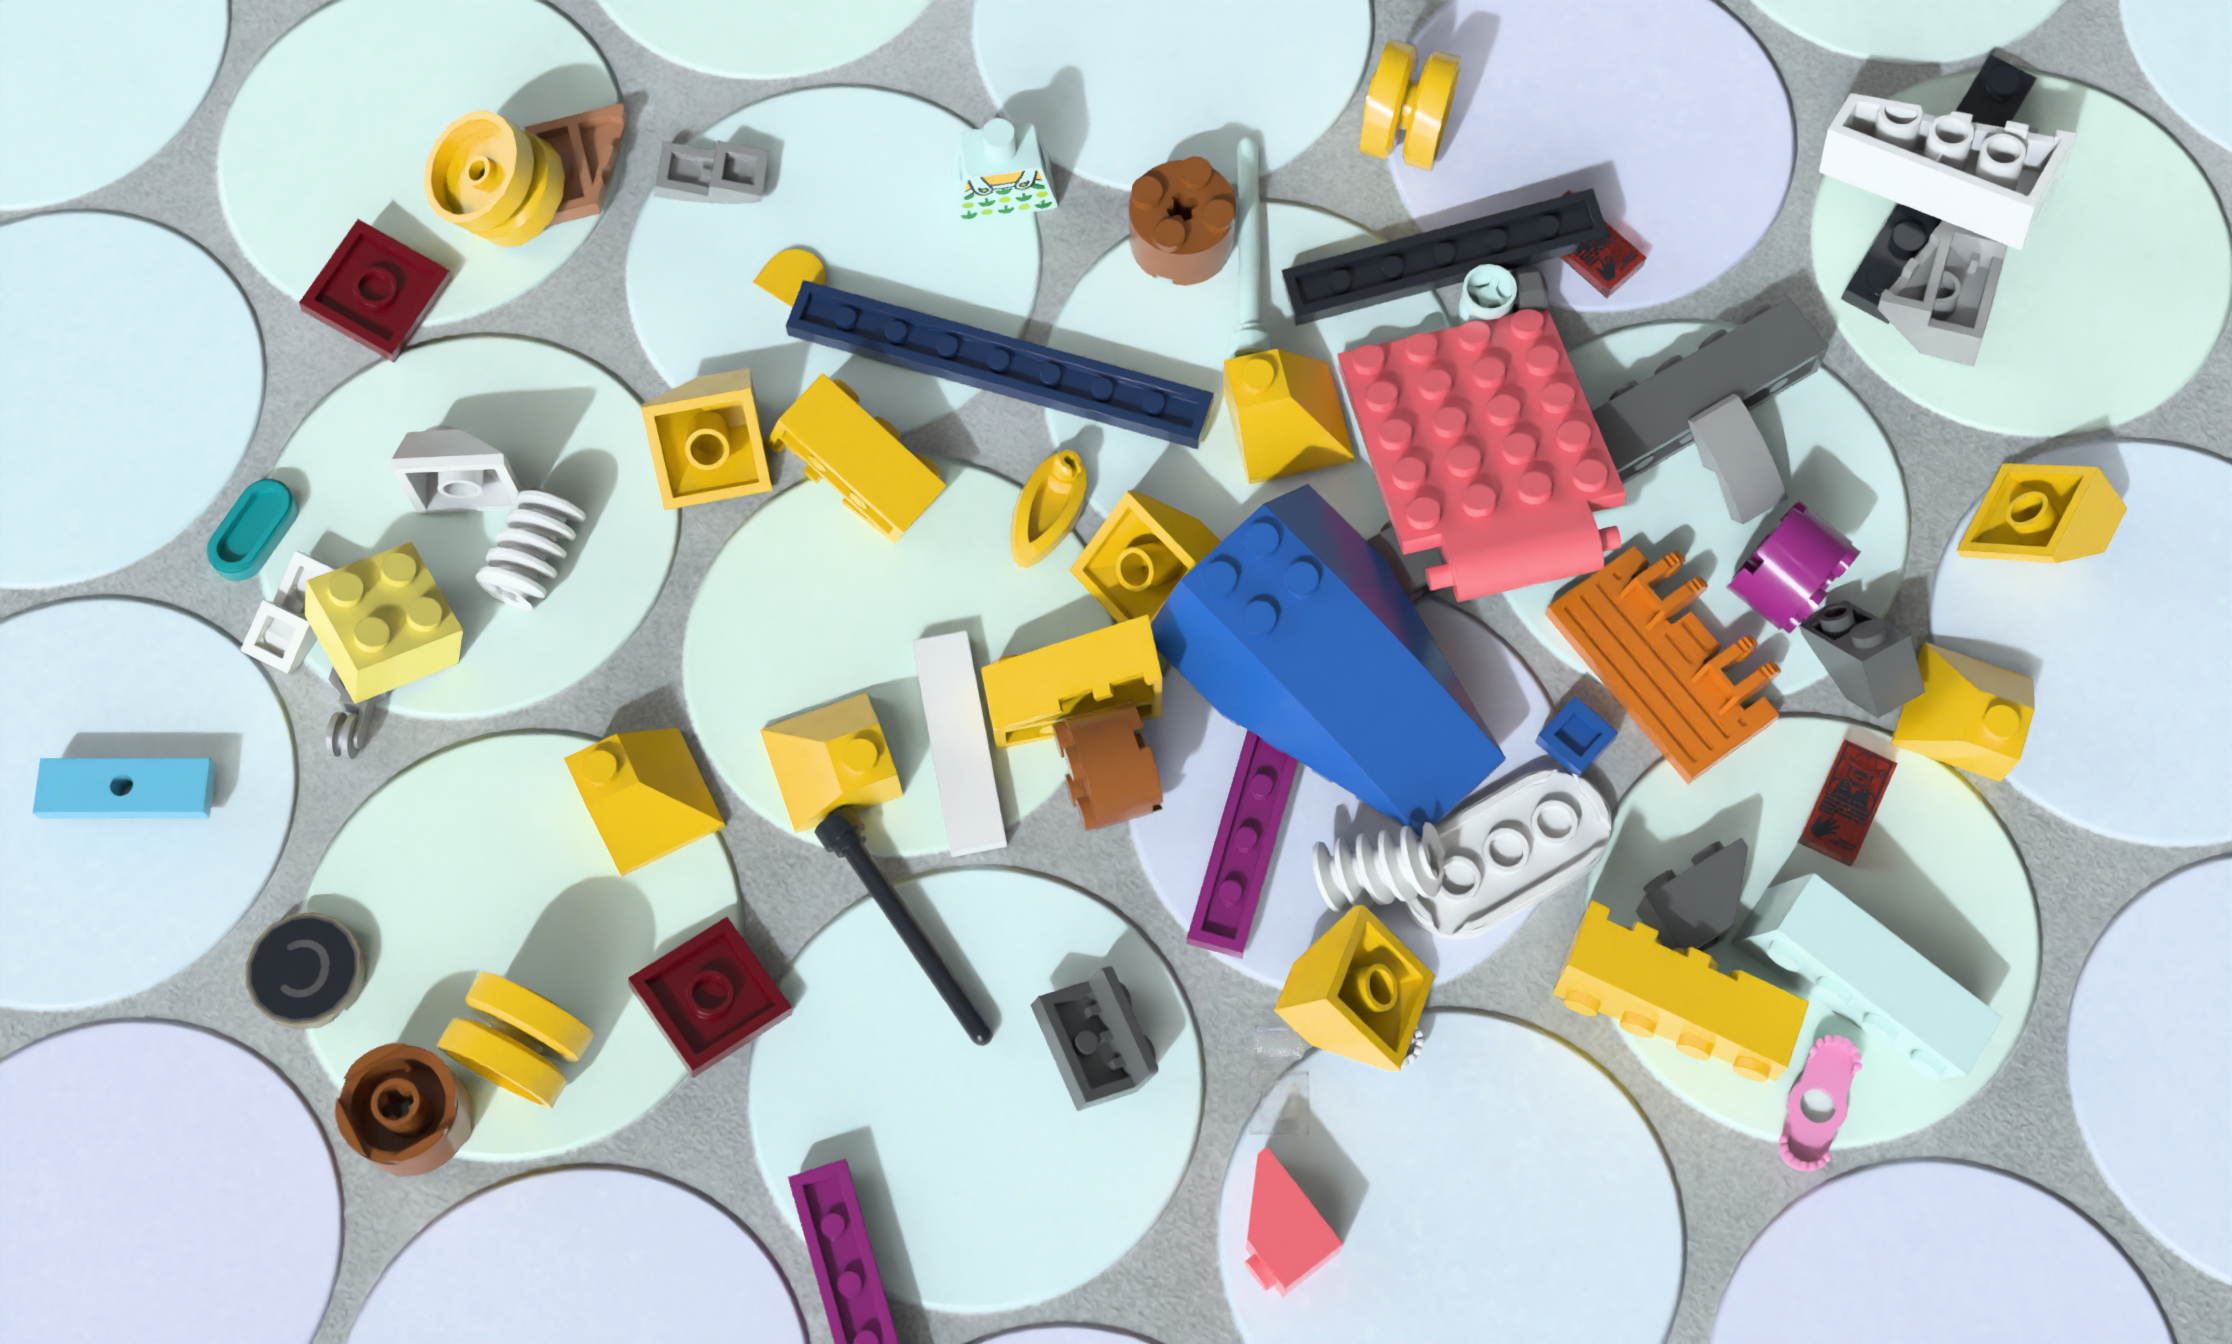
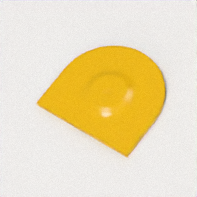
[753,249,826,307]

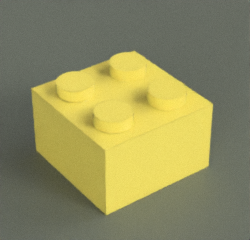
[305,541,463,704]

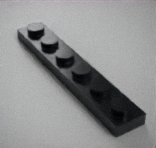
[1841,54,2037,324]
[1281,188,1609,326]

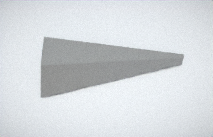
[1878,127,2038,366]

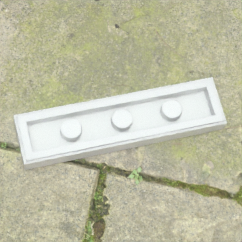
[912,630,1007,857]

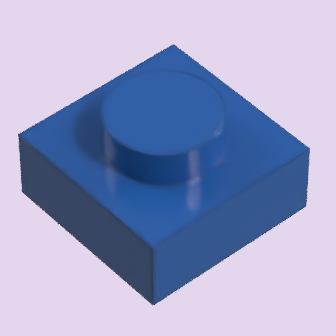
[1535,696,1619,777]

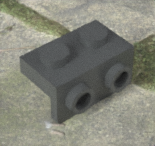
[1030,966,1158,1112]

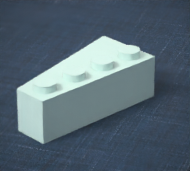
[1730,872,2003,1080]

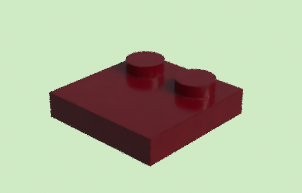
[299,219,452,362]
[628,917,792,1078]

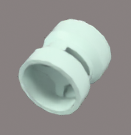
[1457,264,1517,325]

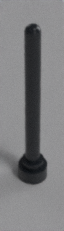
[814,806,993,1046]

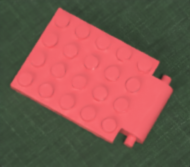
[1337,308,1626,602]

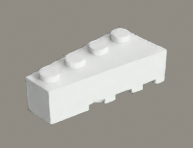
[1819,93,2077,250]

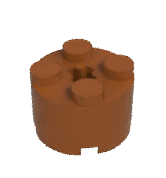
[1129,156,1236,286]
[1052,700,1163,831]
[335,1043,473,1177]

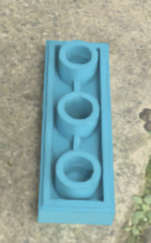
[32,758,216,818]

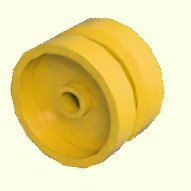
[1359,39,1462,171]
[424,110,565,247]
[436,971,595,1109]

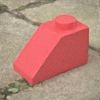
[1244,1146,1343,1297]

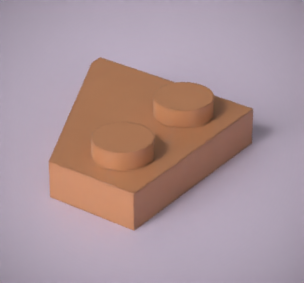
[524,103,628,226]

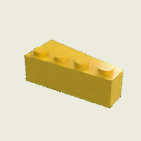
[1552,900,1810,1082]

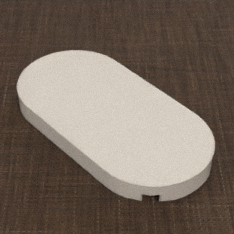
[1401,769,1611,940]

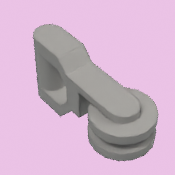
[325,666,390,759]

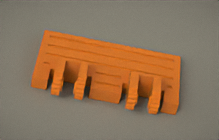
[1545,545,1782,785]

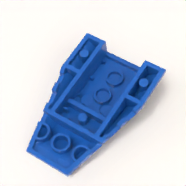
[1151,484,1506,838]

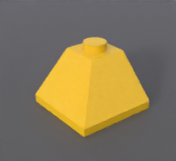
[1223,349,1355,485]
[641,368,772,510]
[1957,463,2127,563]
[1069,490,1221,625]
[1890,641,2035,782]
[760,692,903,834]
[564,728,726,876]
[1274,904,1435,1072]

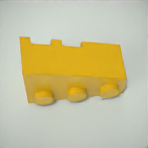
[766,373,947,543]
[981,614,1162,749]

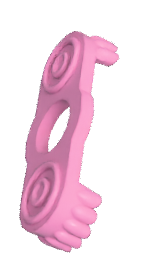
[1778,1035,1862,1172]

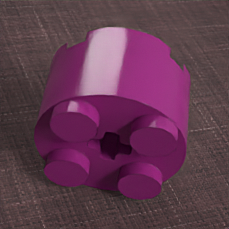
[1726,500,1861,634]

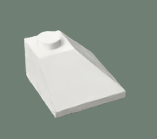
[391,425,523,515]

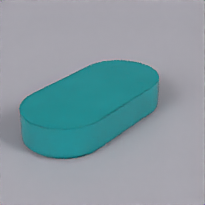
[207,479,298,581]

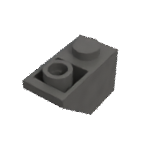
[1799,600,1926,718]
[1635,838,1748,952]

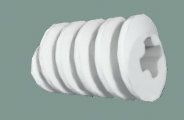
[475,487,586,612]
[1312,822,1443,912]

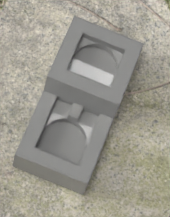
[654,140,769,204]
[1688,394,1788,524]

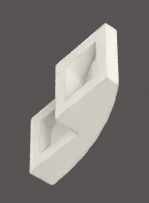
[240,551,338,674]

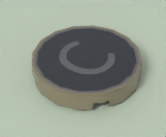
[246,912,366,1030]

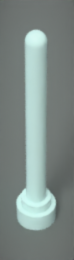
[1229,137,1272,359]

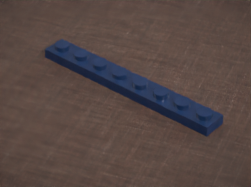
[785,280,1214,449]

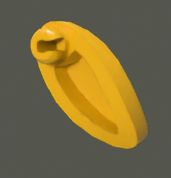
[1010,449,1087,568]

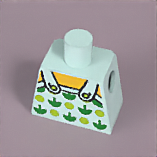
[951,118,1057,223]

